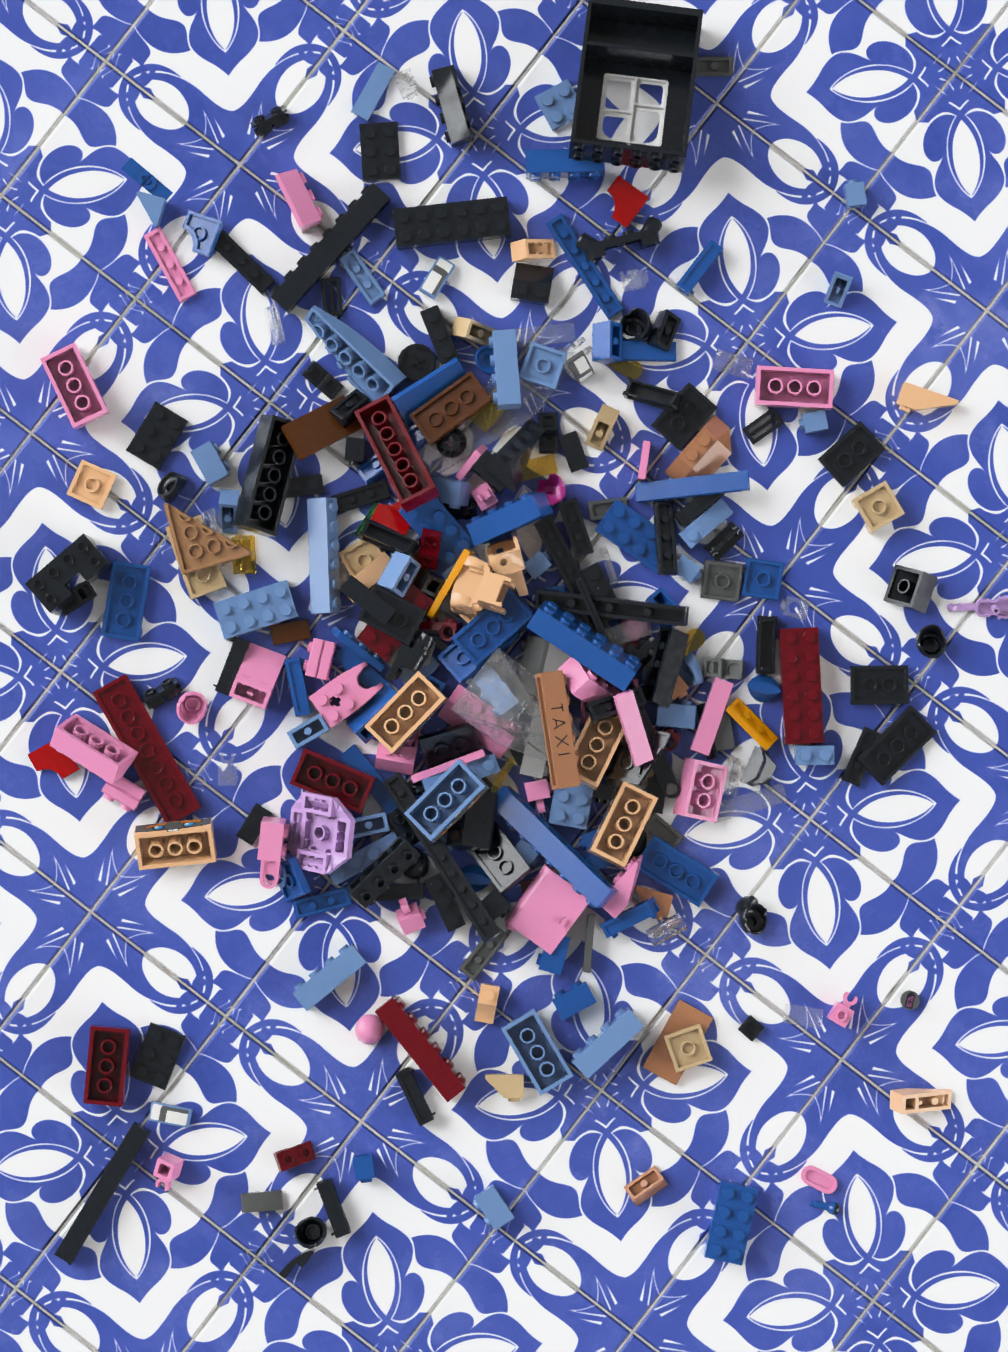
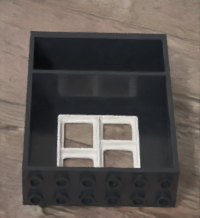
[568,0,703,173]

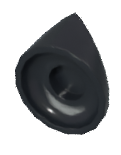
[157,472,188,504]

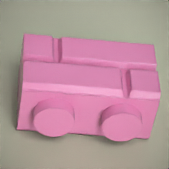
[302,638,337,681]
[101,776,147,812]

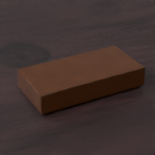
[270,619,311,645]

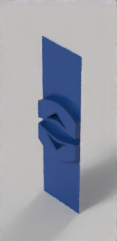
[121,157,173,200]

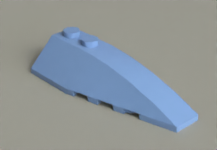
[304,305,406,403]

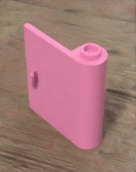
[504,864,588,955]

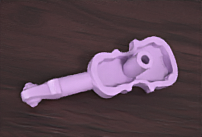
[947,596,1008,619]

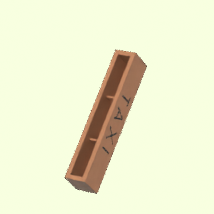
[535,670,581,790]

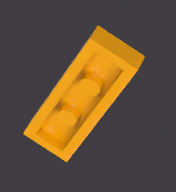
[725,697,778,751]

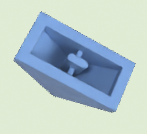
[136,191,167,228]
[823,271,853,308]

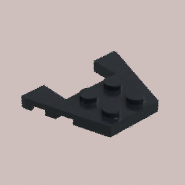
[603,730,672,786]

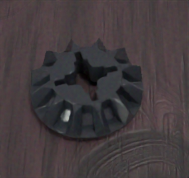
[436,429,467,458]

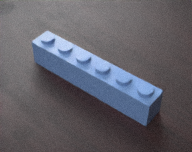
[307,497,341,614]

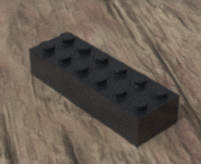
[392,196,511,250]
[233,414,297,537]

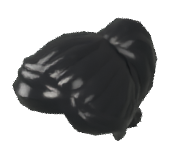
[735,895,767,935]

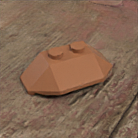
[665,415,732,479]

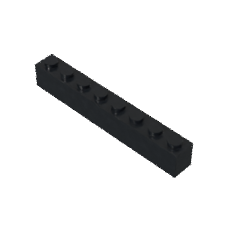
[270,183,391,314]

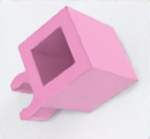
[471,482,499,513]
[524,778,554,814]
[395,898,427,935]
[827,991,858,1028]
[153,1152,184,1191]

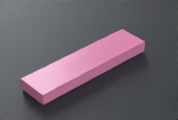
[143,227,197,303]
[690,677,733,756]
[613,689,653,767]
[411,749,486,783]

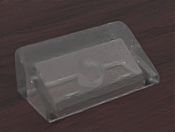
[264,304,286,346]
[712,349,754,379]
[723,757,745,797]

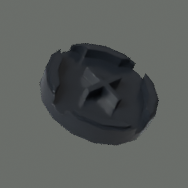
[398,343,436,382]

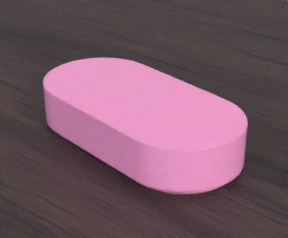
[801,1165,838,1194]

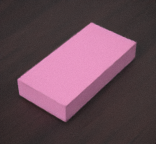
[637,440,651,481]
[456,444,488,481]

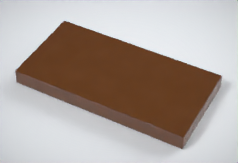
[409,371,493,447]
[281,395,362,461]

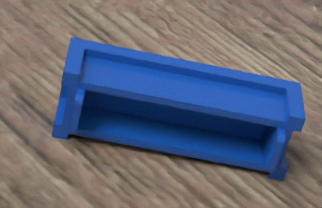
[676,239,724,296]
[284,657,314,717]
[600,897,660,939]

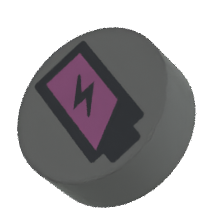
[900,990,920,1010]

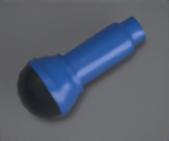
[810,1200,840,1215]

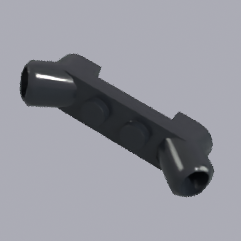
[576,216,662,262]

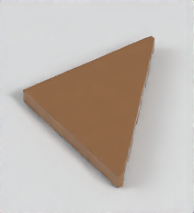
[163,503,253,575]

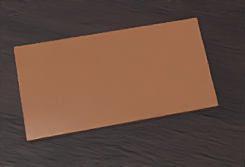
[642,999,713,1085]

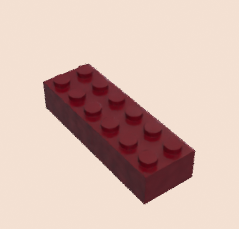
[354,394,440,513]
[778,627,824,745]
[375,995,466,1102]

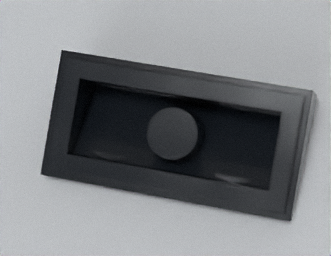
[647,309,681,352]
[329,389,370,428]

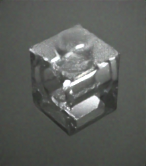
[780,596,810,621]

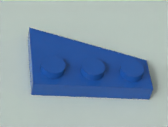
[330,625,385,672]

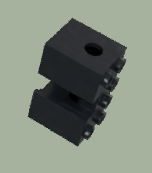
[25,533,112,615]

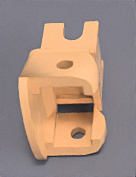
[486,531,528,597]
[450,555,515,615]

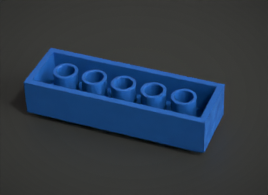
[527,600,642,692]

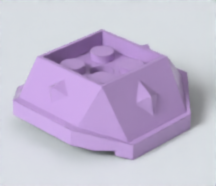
[288,792,355,874]

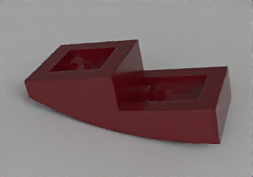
[418,528,442,570]

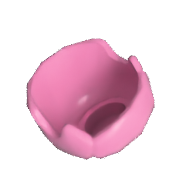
[355,1014,384,1045]

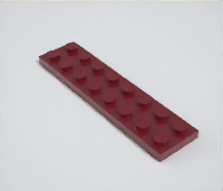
[92,674,201,822]

